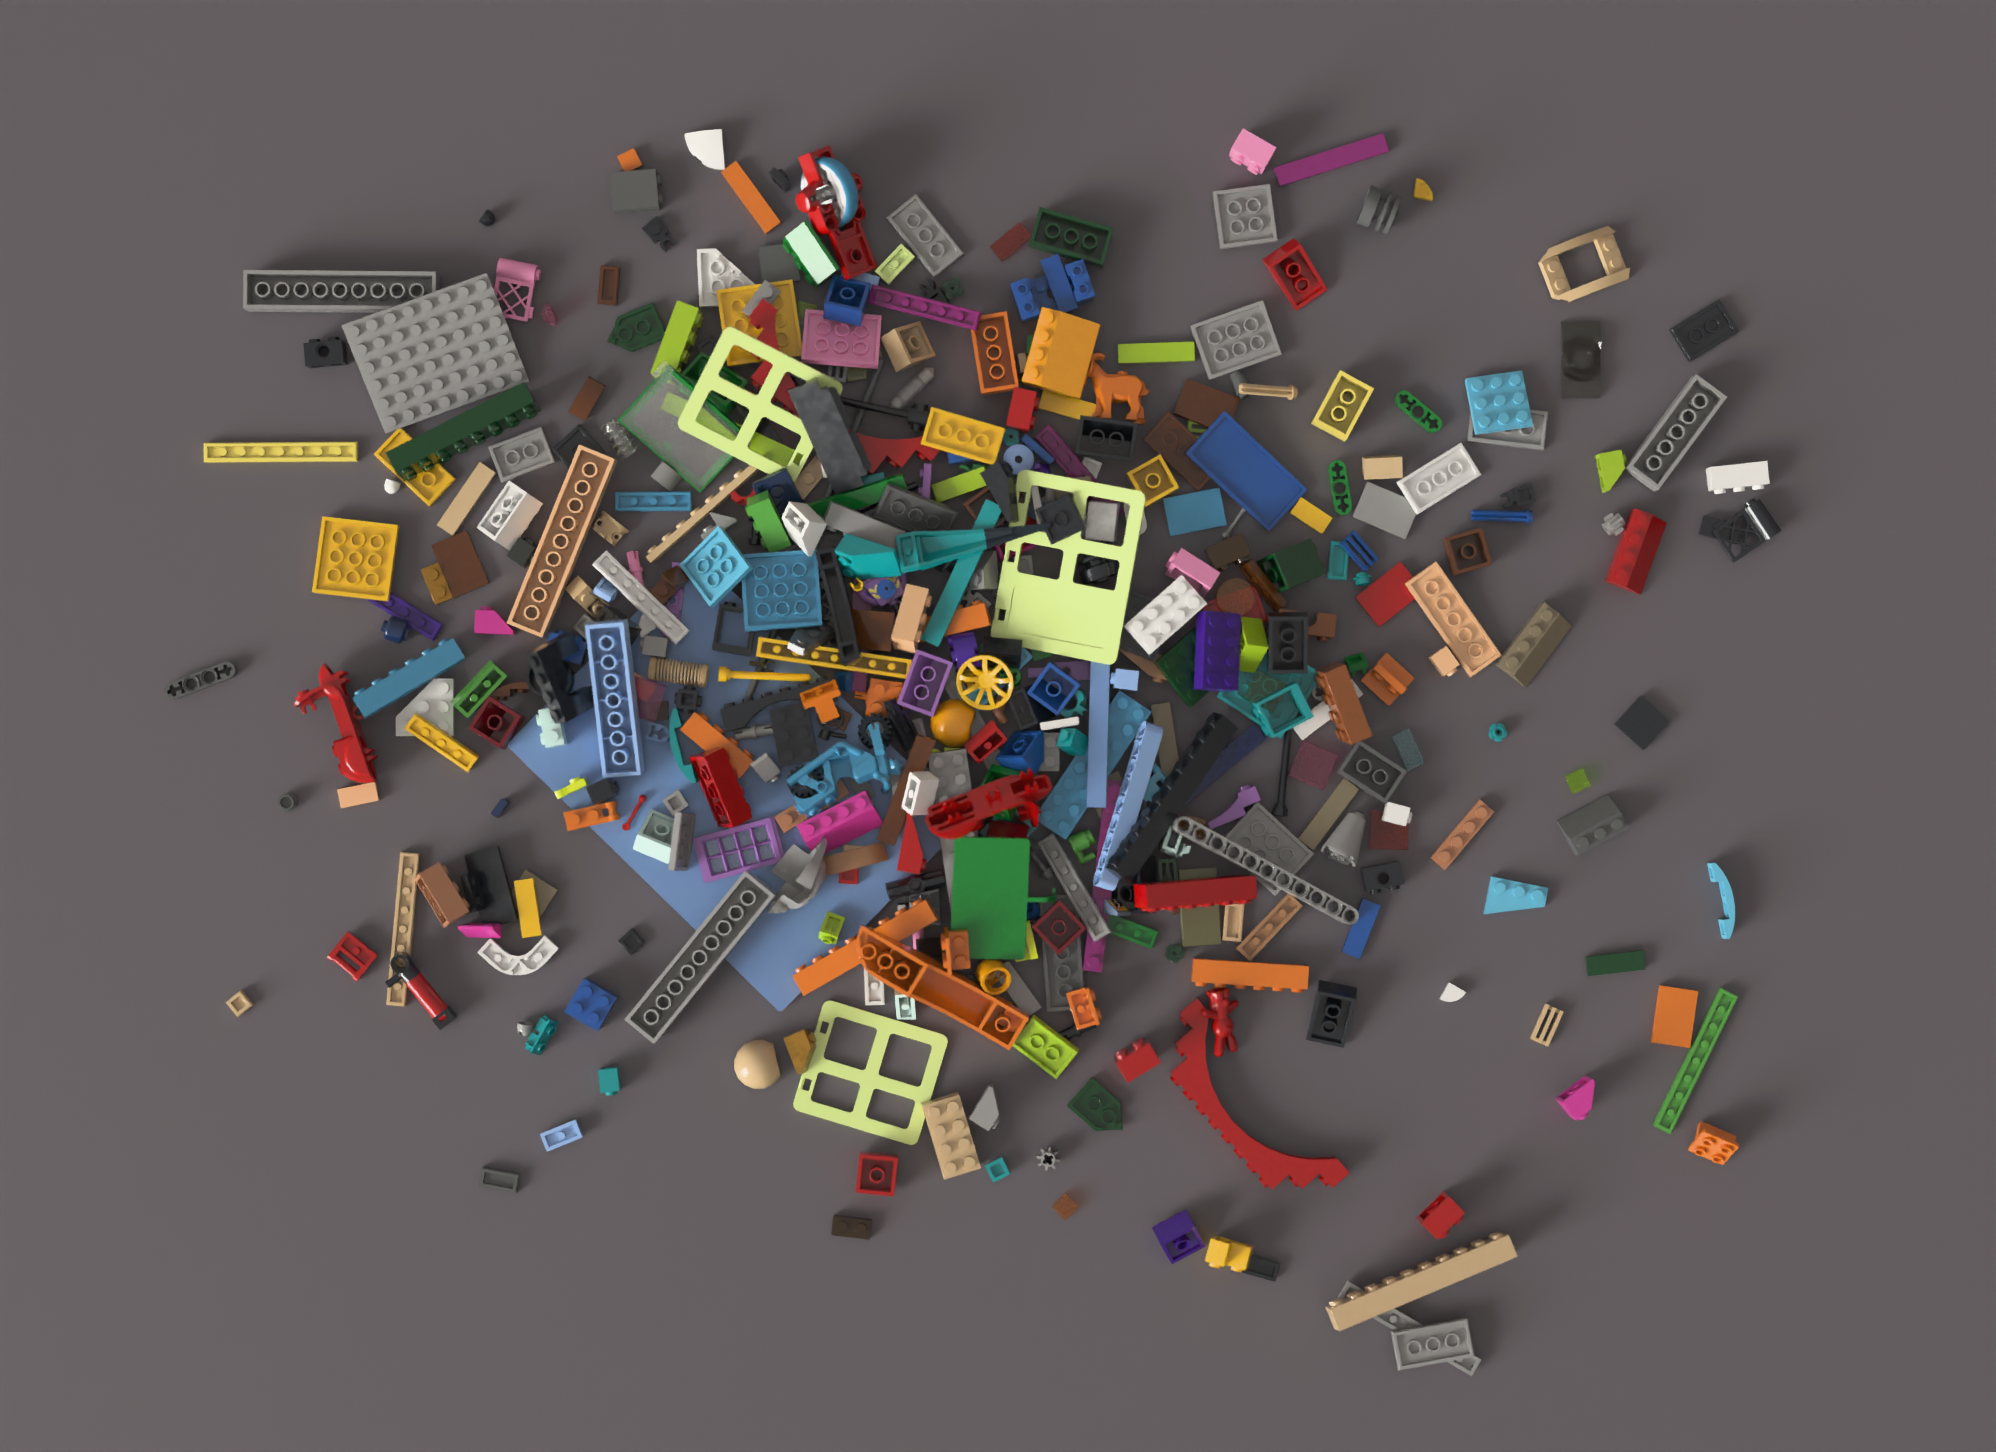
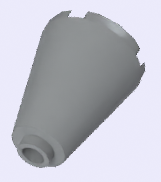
[1321,811,1366,867]

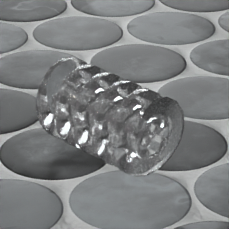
[600,418,640,461]

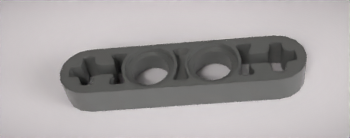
[164,662,238,699]

